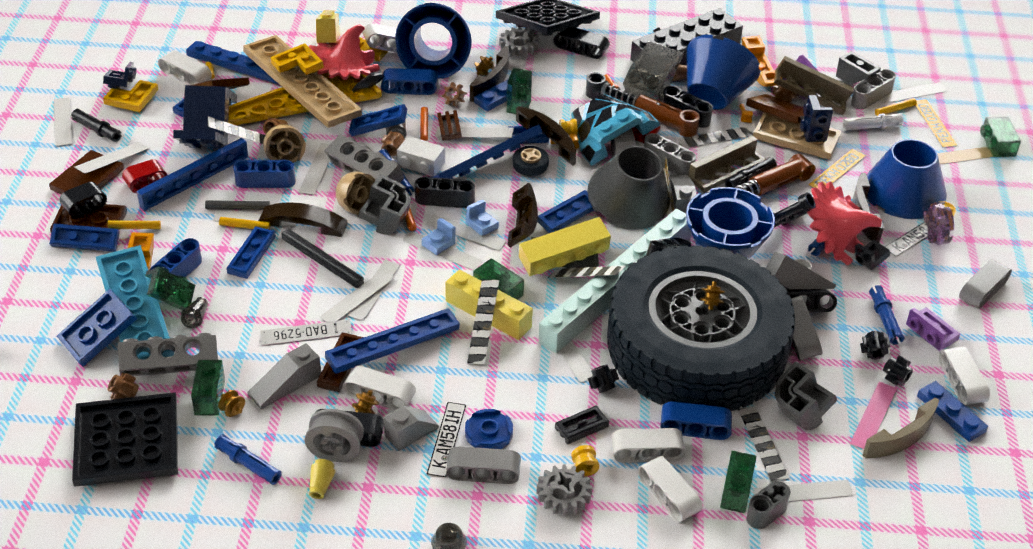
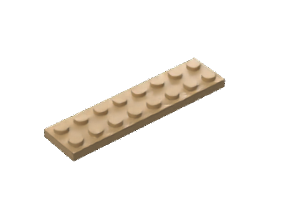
[243,35,362,128]

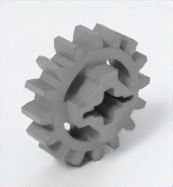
[499,27,540,57]
[536,464,592,516]

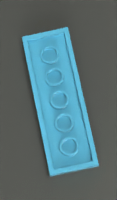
[96,245,174,360]

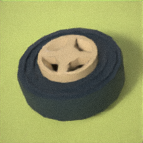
[512,146,549,176]

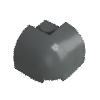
[358,174,412,234]
[775,361,837,430]

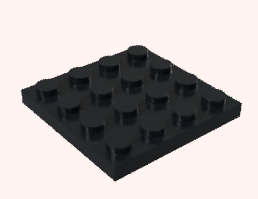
[496,0,600,36]
[72,392,178,487]

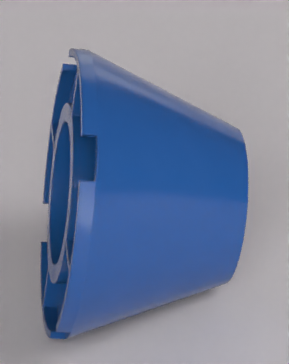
[395,3,472,79]
[686,35,761,110]
[866,139,947,219]
[686,187,775,260]

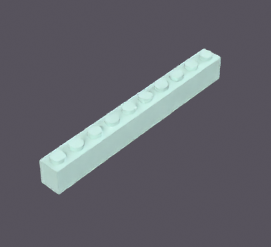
[538,209,692,353]

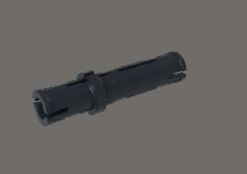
[71,108,122,142]
[725,157,777,188]

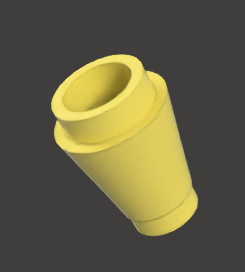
[309,459,336,499]

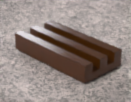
[437,110,462,141]

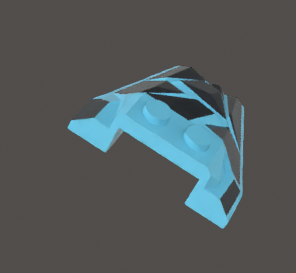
[571,94,660,166]

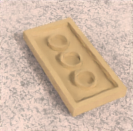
[753,112,841,160]

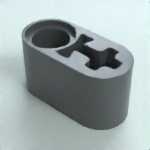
[746,481,791,529]

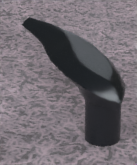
[352,73,384,93]

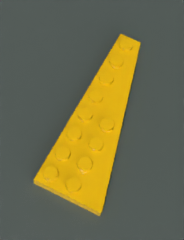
[228,73,382,125]

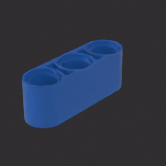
[381,68,438,95]
[233,160,296,188]
[149,238,202,294]
[660,402,732,440]

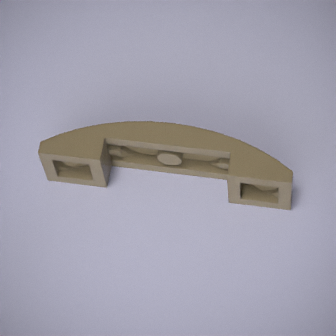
[862,397,939,458]

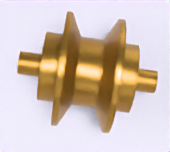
[474,56,494,76]
[700,281,725,310]
[218,390,245,417]
[352,390,379,414]

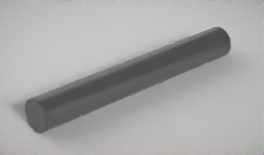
[205,200,270,210]

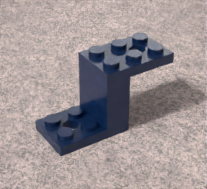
[173,85,237,149]

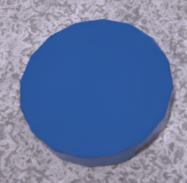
[465,409,513,449]

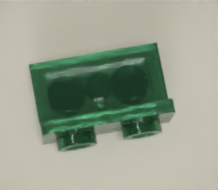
[145,267,196,311]

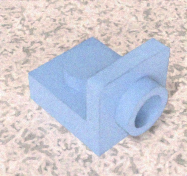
[466,199,499,236]
[422,218,456,255]

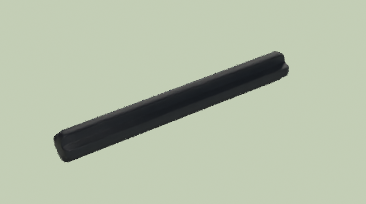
[281,228,364,288]

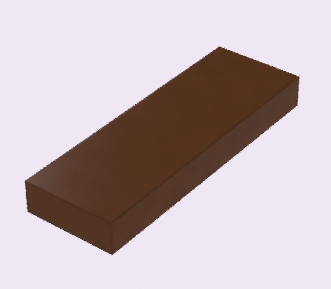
[317,332,364,393]

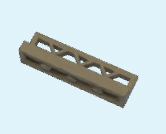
[774,56,854,115]
[689,136,766,193]

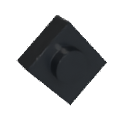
[855,239,890,270]

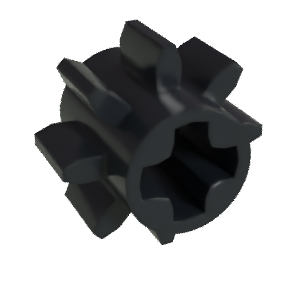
[860,331,891,360]
[883,355,913,385]
[587,364,619,393]

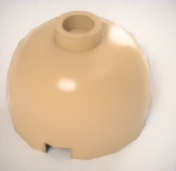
[263,125,306,163]
[336,172,376,215]

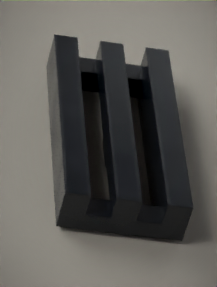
[555,405,609,445]

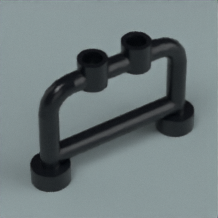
[774,192,816,228]

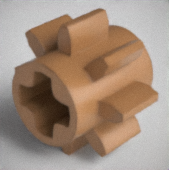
[772,80,797,102]
[441,82,467,107]
[381,131,405,157]
[107,372,139,399]

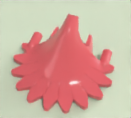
[309,24,380,80]
[807,181,882,265]

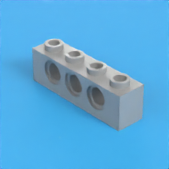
[324,134,405,183]
[118,333,218,376]

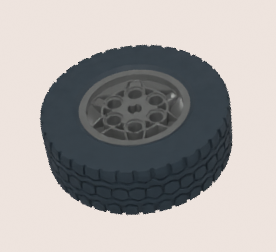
[607,245,795,411]

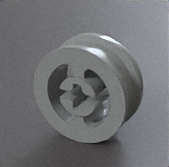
[305,409,364,462]

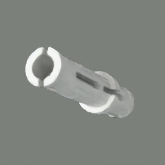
[842,113,904,131]

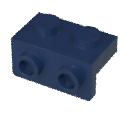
[103,61,137,89]
[800,95,833,142]

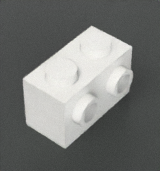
[397,136,445,177]

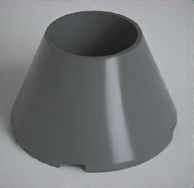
[587,146,670,229]

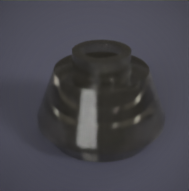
[431,523,467,549]

